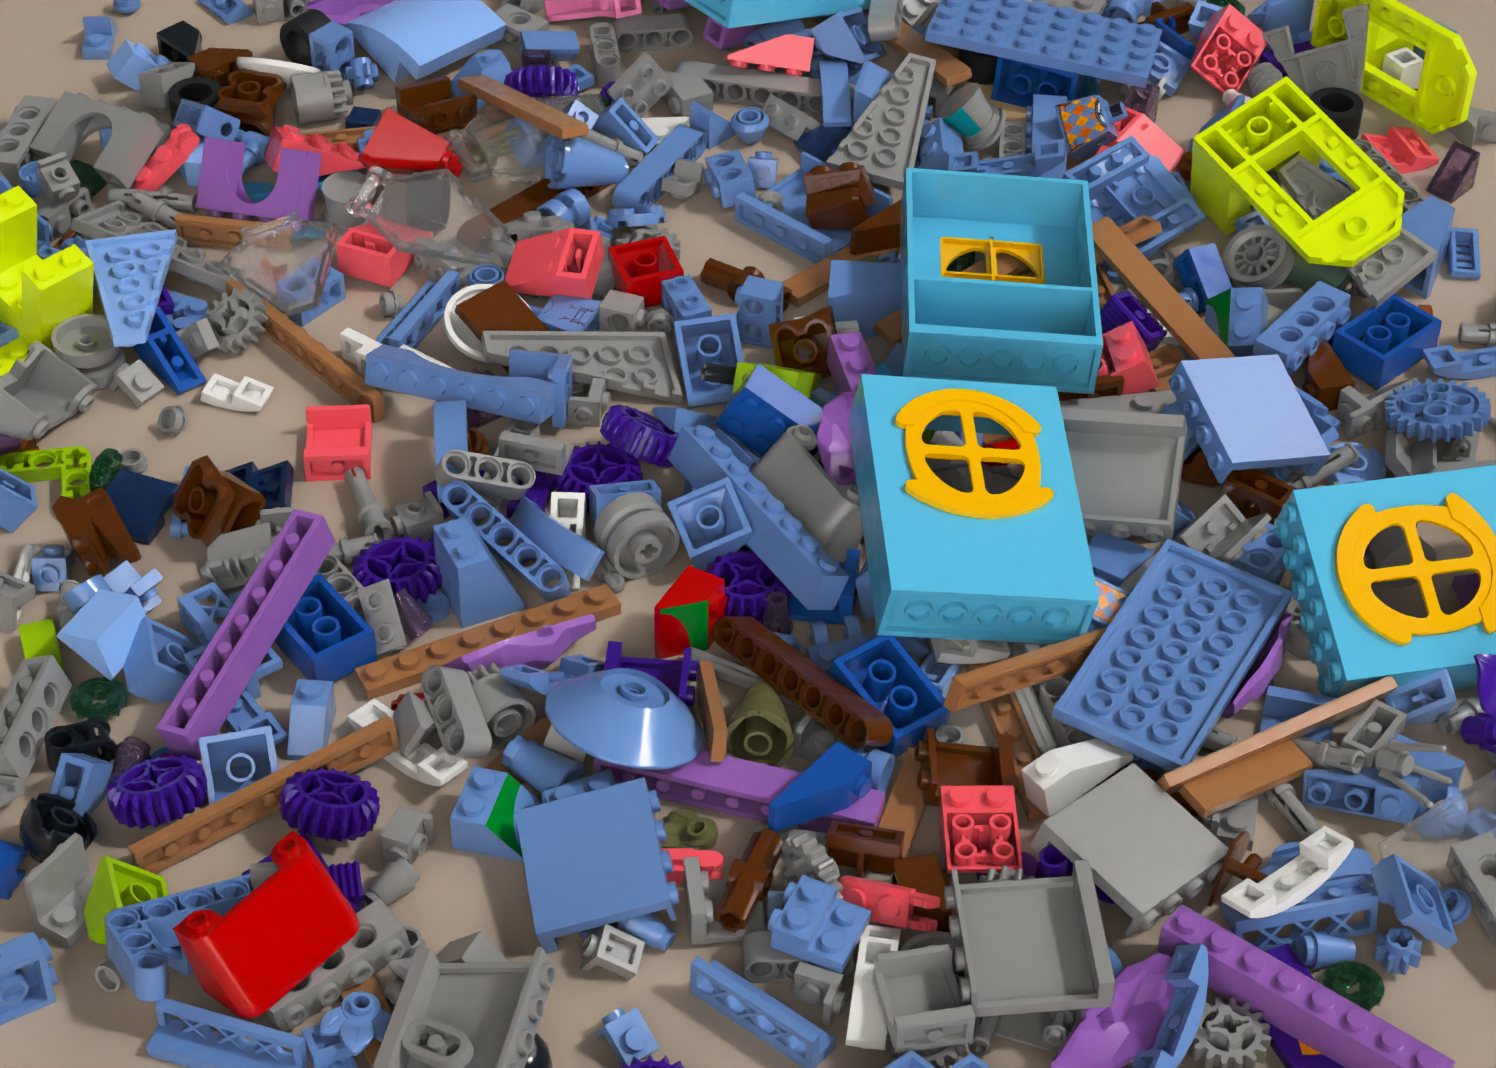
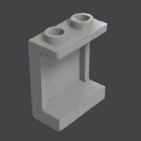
[873,944,976,1054]

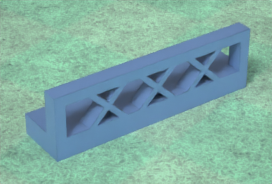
[375,269,461,349]
[177,582,283,699]
[1221,875,1379,951]
[690,956,836,1068]
[146,997,309,1068]

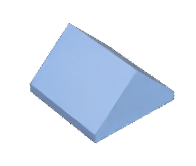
[56,589,147,681]

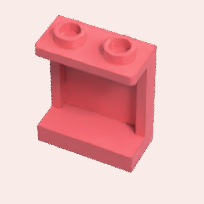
[303,404,372,482]

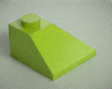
[83,855,169,945]

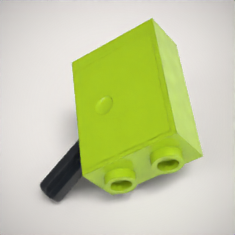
[700,362,821,400]

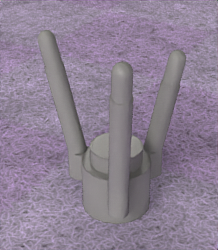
[1375,739,1452,808]

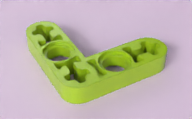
[0,446,94,499]

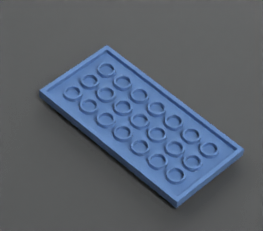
[925,0,1163,88]
[1052,538,1293,771]

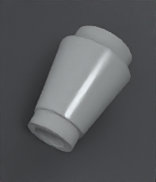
[363,857,419,906]

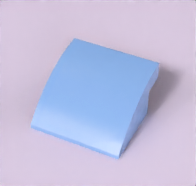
[345,0,507,83]

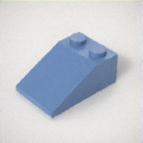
[673,313,744,409]

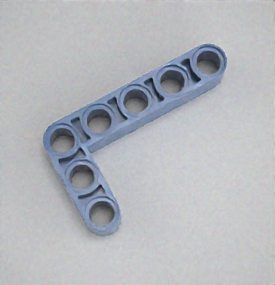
[105,874,253,1002]

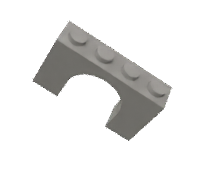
[30,91,164,189]

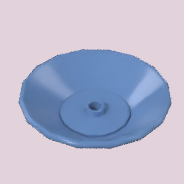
[545,668,704,770]

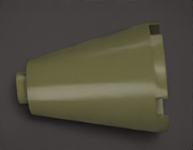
[726,682,794,768]

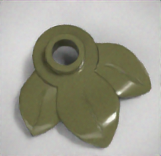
[661,809,718,850]

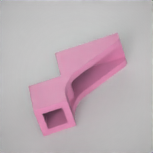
[543,0,642,22]

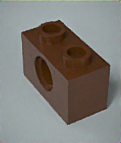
[1222,469,1298,525]

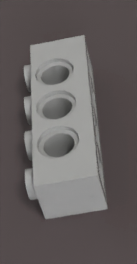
[0,95,58,187]
[0,654,72,783]
[1446,831,1496,947]
[265,898,412,1032]

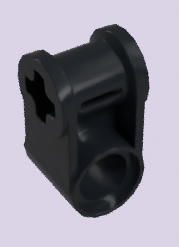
[44,717,118,773]

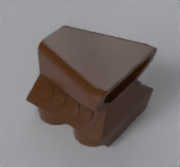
[213,69,287,137]
[804,162,876,231]
[769,306,837,378]
[173,455,266,548]
[52,488,141,578]

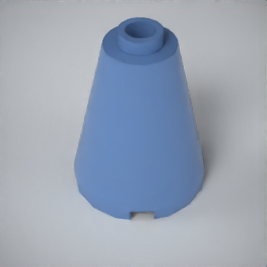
[544,135,629,189]

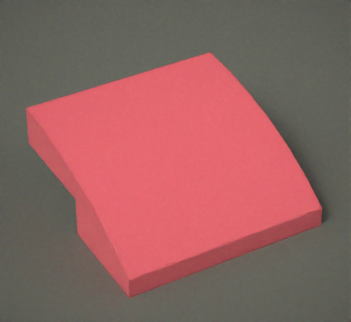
[1360,126,1440,174]

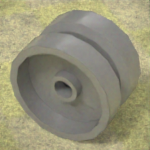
[51,314,125,390]
[593,492,680,579]

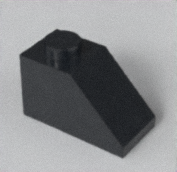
[156,20,202,62]

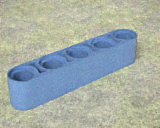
[612,124,708,213]
[441,481,571,602]

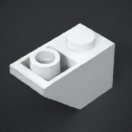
[1382,47,1424,90]

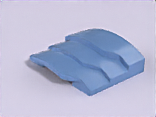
[1062,135,1206,258]

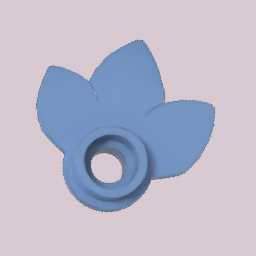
[320,991,392,1056]

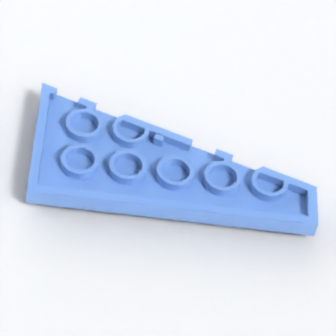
[85,229,177,347]

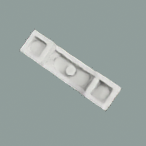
[347,698,469,786]
[1221,826,1354,918]

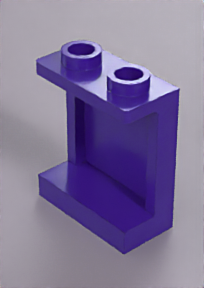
[604,641,698,707]

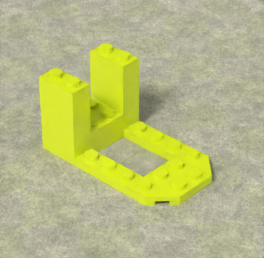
[1310,0,1477,134]
[1190,76,1405,267]
[0,185,94,377]

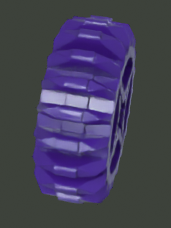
[504,65,579,105]
[600,404,679,468]
[555,441,643,513]
[352,535,442,611]
[705,549,792,624]
[107,754,208,829]
[279,767,380,842]

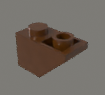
[187,47,253,87]
[890,854,954,933]

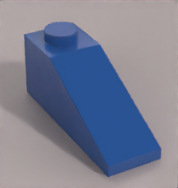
[132,306,207,395]
[768,742,873,832]

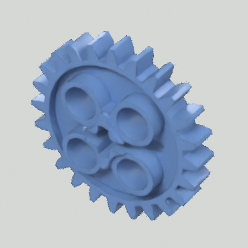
[1385,378,1491,443]

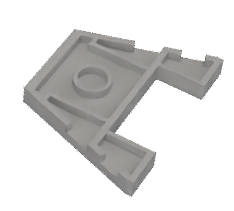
[1262,4,1370,98]

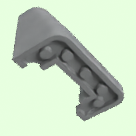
[0,341,98,440]
[750,424,864,562]

